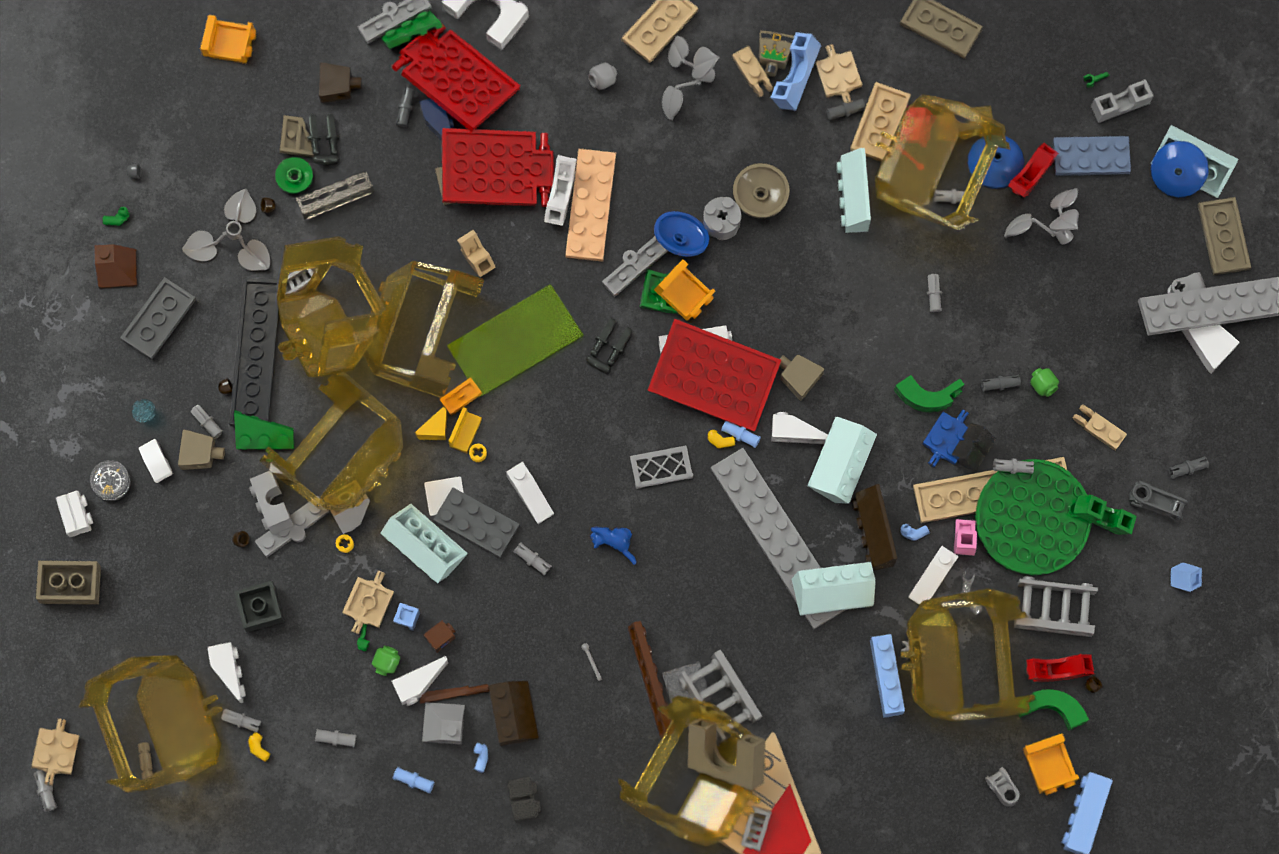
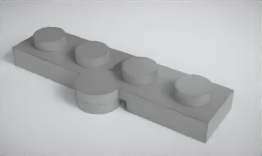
[358,0,432,44]
[602,236,668,297]
[255,496,329,558]

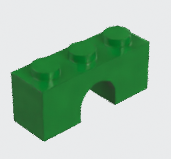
[1073,495,1137,535]

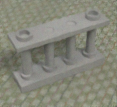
[1014,577,1098,637]
[678,649,762,743]

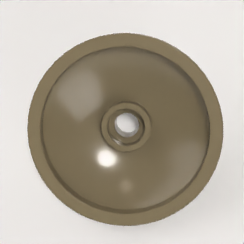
[733,163,790,218]

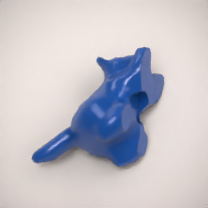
[590,527,636,565]

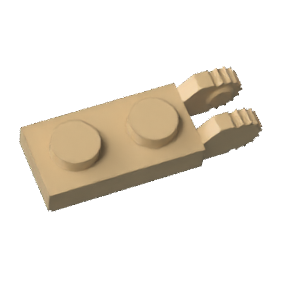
[732,46,774,97]
[1073,405,1127,451]

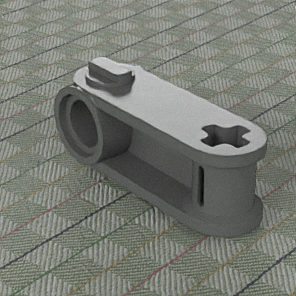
[1129,481,1188,521]

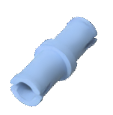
[721,421,761,448]
[393,767,434,793]

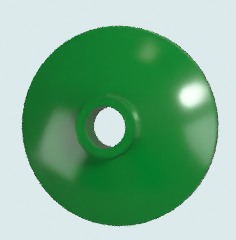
[275,157,313,193]

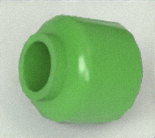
[1030,368,1059,397]
[372,645,400,676]

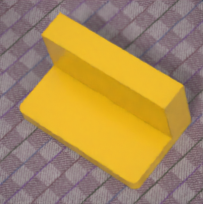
[449,407,482,454]

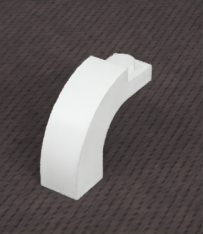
[544,155,576,226]

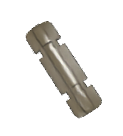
[138,742,154,782]

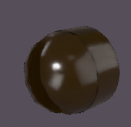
[260,198,276,213]
[218,378,233,395]
[232,531,249,547]
[1085,675,1103,693]

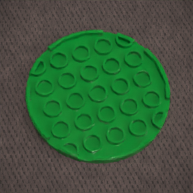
[975,459,1091,575]

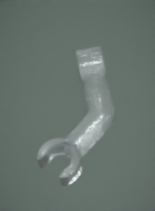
[961,571,982,615]

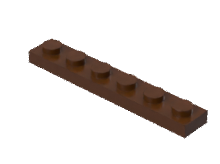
[628,621,674,739]

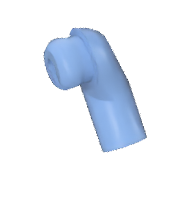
[900,524,930,541]
[474,743,488,773]

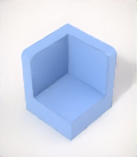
[1171,563,1202,592]
[394,603,420,631]

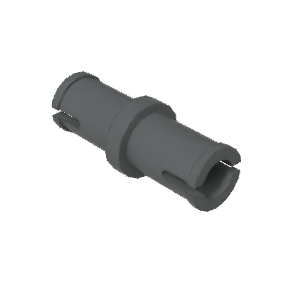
[395,88,415,127]
[826,99,865,120]
[981,374,1021,392]
[1168,456,1209,479]

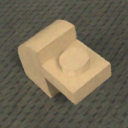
[458,230,495,277]

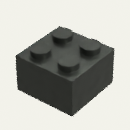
[234,581,284,633]

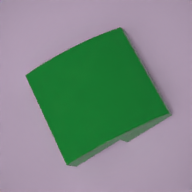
[640,270,679,314]

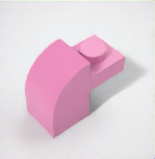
[954,519,977,556]

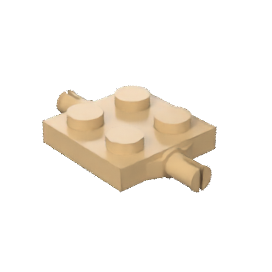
[816,45,862,103]
[342,571,394,634]
[31,719,79,785]

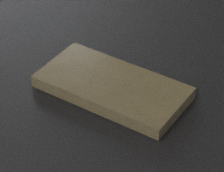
[900,0,983,59]
[1198,197,1251,275]

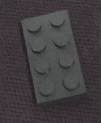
[120,277,196,360]
[433,487,520,558]

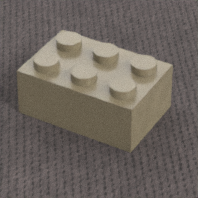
[36,561,101,604]

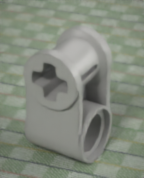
[1167,272,1206,294]
[985,767,1019,807]

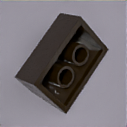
[489,681,539,746]

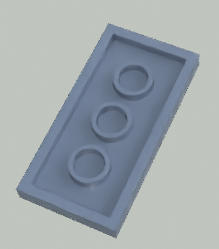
[1053,136,1131,175]

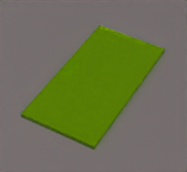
[447,284,583,398]

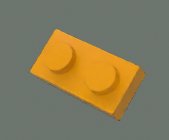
[440,377,482,416]

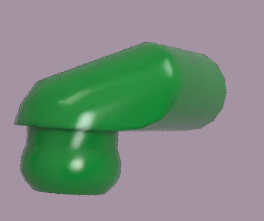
[103,207,130,226]

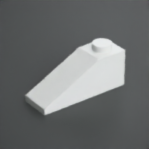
[771,412,828,444]
[506,462,554,524]
[908,546,958,608]
[392,656,448,706]

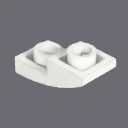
[139,439,173,483]

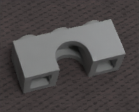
[1091,80,1153,123]
[249,470,294,535]

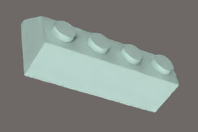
[1151,125,1238,198]
[837,148,871,233]
[807,417,877,504]
[381,504,468,583]
[792,562,875,615]

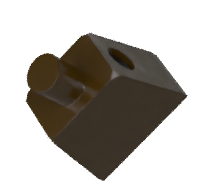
[319,63,362,103]

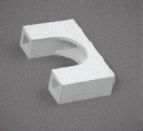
[442,0,528,50]

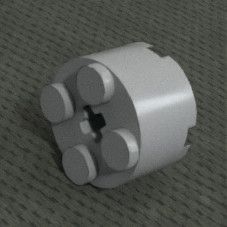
[703,197,741,240]

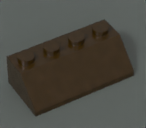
[851,484,897,571]

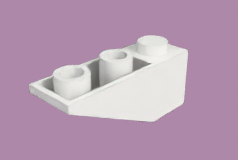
[207,642,246,703]

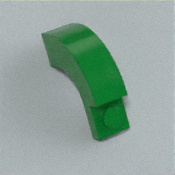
[894,375,965,412]
[1016,689,1089,731]

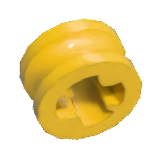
[469,444,487,462]
[336,534,354,553]

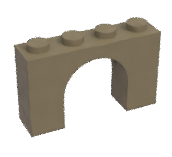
[688,718,765,790]

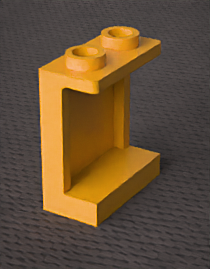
[201,15,256,63]
[654,259,715,321]
[1023,734,1079,795]

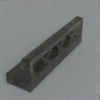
[296,171,374,220]

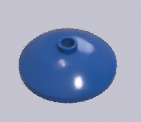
[968,134,1024,189]
[1151,141,1209,197]
[654,211,709,257]

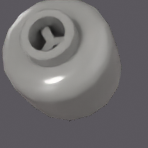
[588,62,617,90]

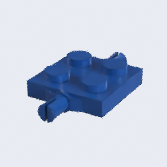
[922,409,975,467]

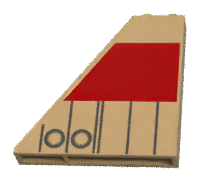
[704,732,821,854]

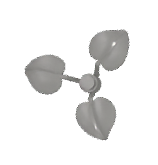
[662,36,720,121]
[1004,188,1079,244]
[182,189,270,271]

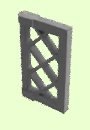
[630,446,693,489]

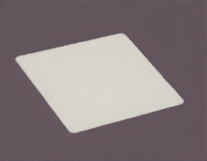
[424,476,464,516]

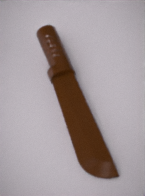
[420,684,489,704]

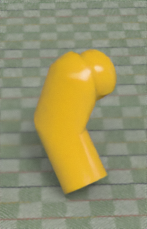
[708,430,735,448]
[248,733,270,762]

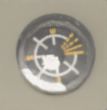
[90,460,131,501]

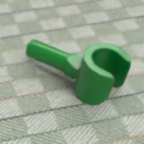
[1084,72,1109,88]
[357,624,370,651]

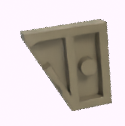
[279,115,315,157]

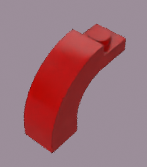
[1008,143,1059,198]
[1026,654,1094,682]

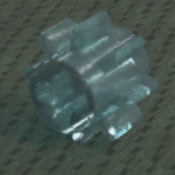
[131,399,156,423]

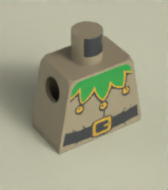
[759,30,794,76]

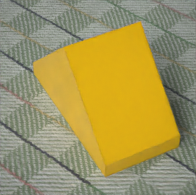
[415,407,447,440]

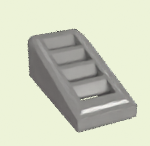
[281,263,321,299]
[741,805,771,851]

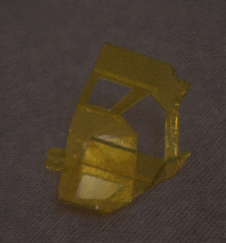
[875,94,1011,230]
[277,236,392,377]
[360,260,484,398]
[259,372,403,510]
[901,588,1035,721]
[79,655,222,792]
[618,695,766,846]

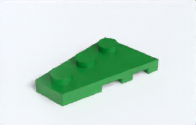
[381,11,443,49]
[234,410,294,449]

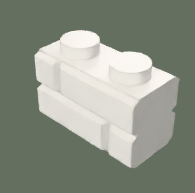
[56,491,93,537]

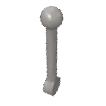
[582,643,602,681]

